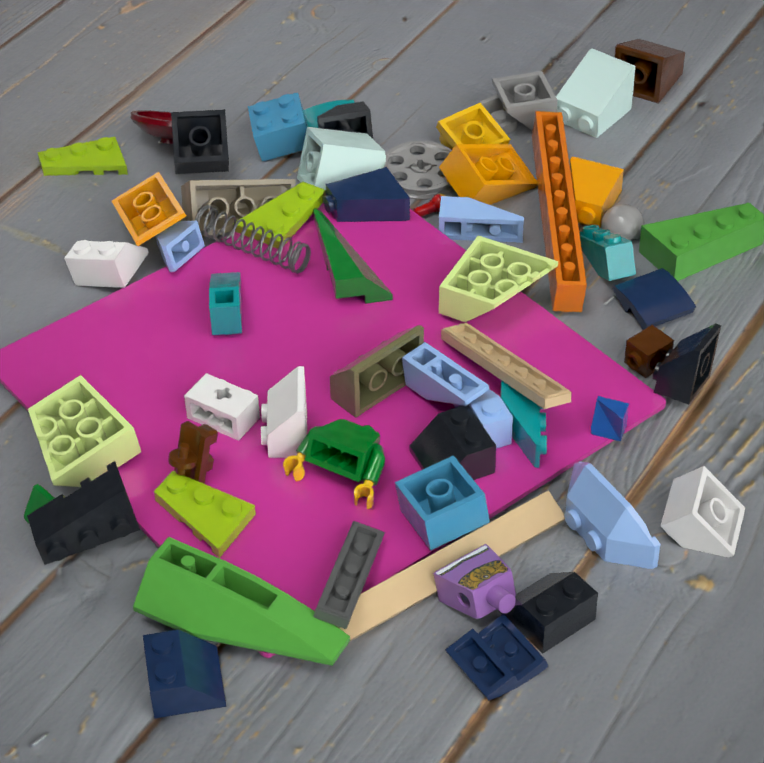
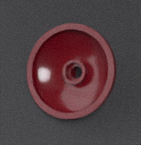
[130,110,173,144]

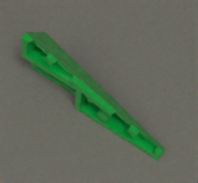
[313,209,393,304]

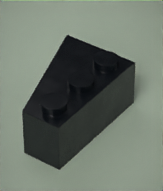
[27,461,140,565]

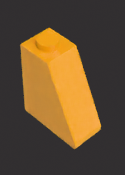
[570,156,624,228]

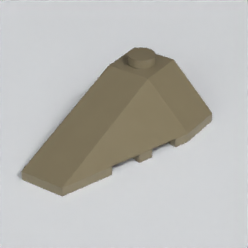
[181,179,296,236]

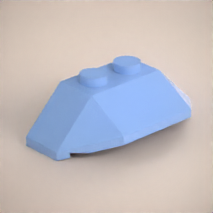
[564,461,661,569]

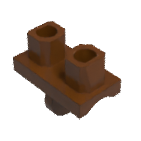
[168,421,218,484]

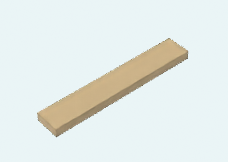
[441,323,572,409]

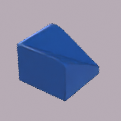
[591,396,629,442]

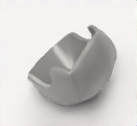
[601,204,644,240]

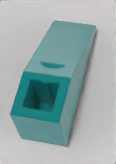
[579,225,636,281]
[209,272,242,335]
[501,380,547,468]

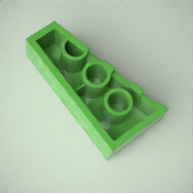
[639,203,764,281]

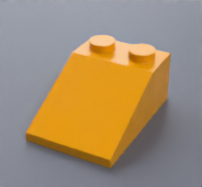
[439,144,537,205]
[112,172,187,246]

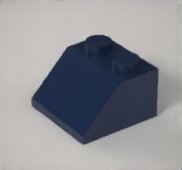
[143,629,226,719]

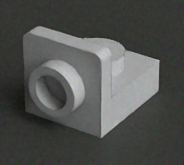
[479,94,517,134]

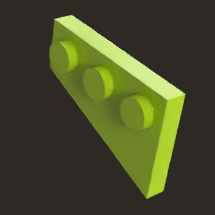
[37,136,128,176]
[233,181,326,249]
[154,471,256,558]

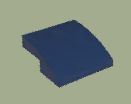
[612,268,696,330]
[445,614,549,701]

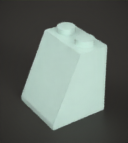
[556,48,635,138]
[297,127,386,190]

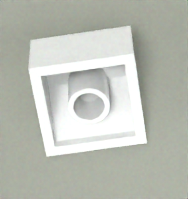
[64,240,149,288]
[261,366,307,458]
[661,466,745,558]

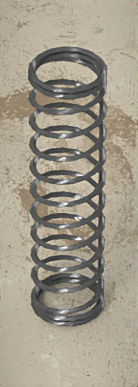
[195,205,311,274]

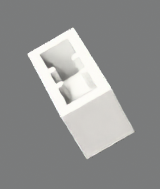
[184,373,260,441]

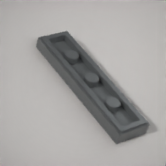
[313,521,385,629]

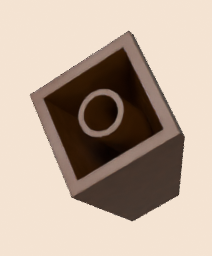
[615,39,685,104]

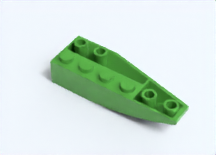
[133,537,350,666]

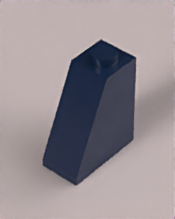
[323,167,410,222]

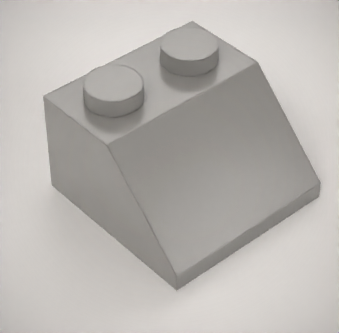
[492,71,558,130]

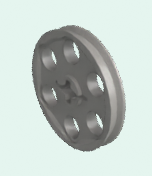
[383,141,453,200]

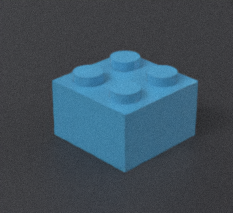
[248,92,308,162]
[395,455,490,550]

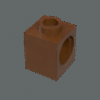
[624,325,674,378]

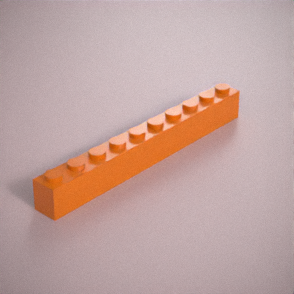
[532,111,587,312]

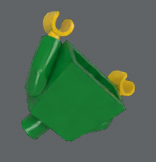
[283,419,385,509]

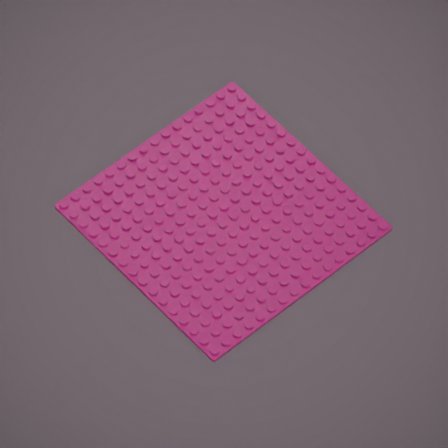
[0,203,666,658]

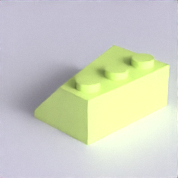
[439,235,559,322]
[28,375,141,487]

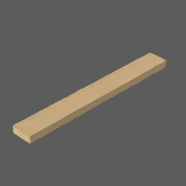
[335,490,565,641]

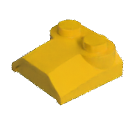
[436,103,511,149]

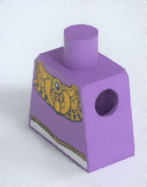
[433,544,516,619]

